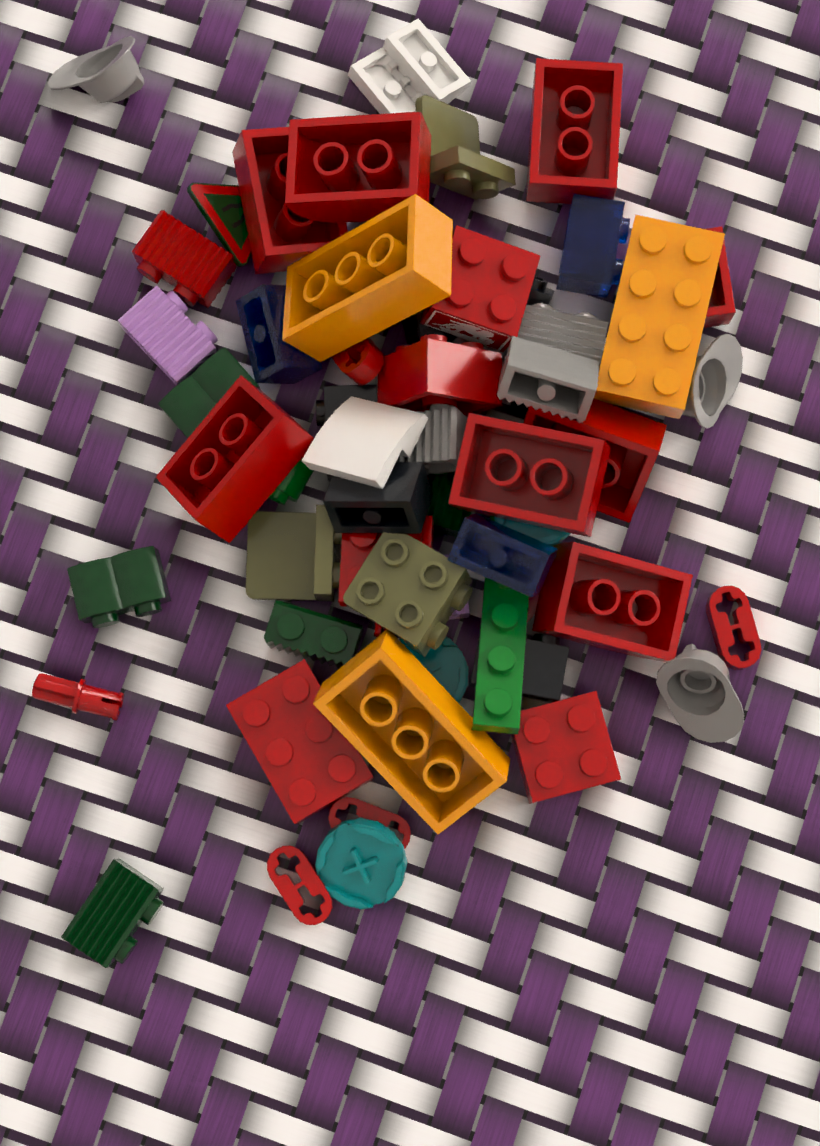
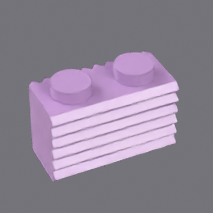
[118,285,218,386]

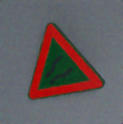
[187,182,251,267]

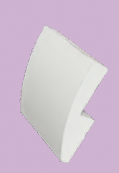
[348,19,471,114]
[302,396,428,489]

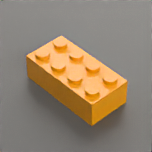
[282,194,453,362]
[594,214,725,419]
[313,629,510,834]

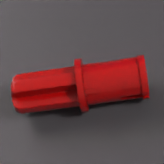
[32,673,124,721]

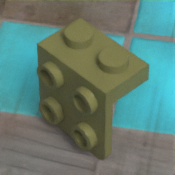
[415,95,516,200]
[246,505,342,602]
[343,532,473,657]

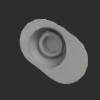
[48,36,144,103]
[682,334,743,429]
[656,643,744,743]

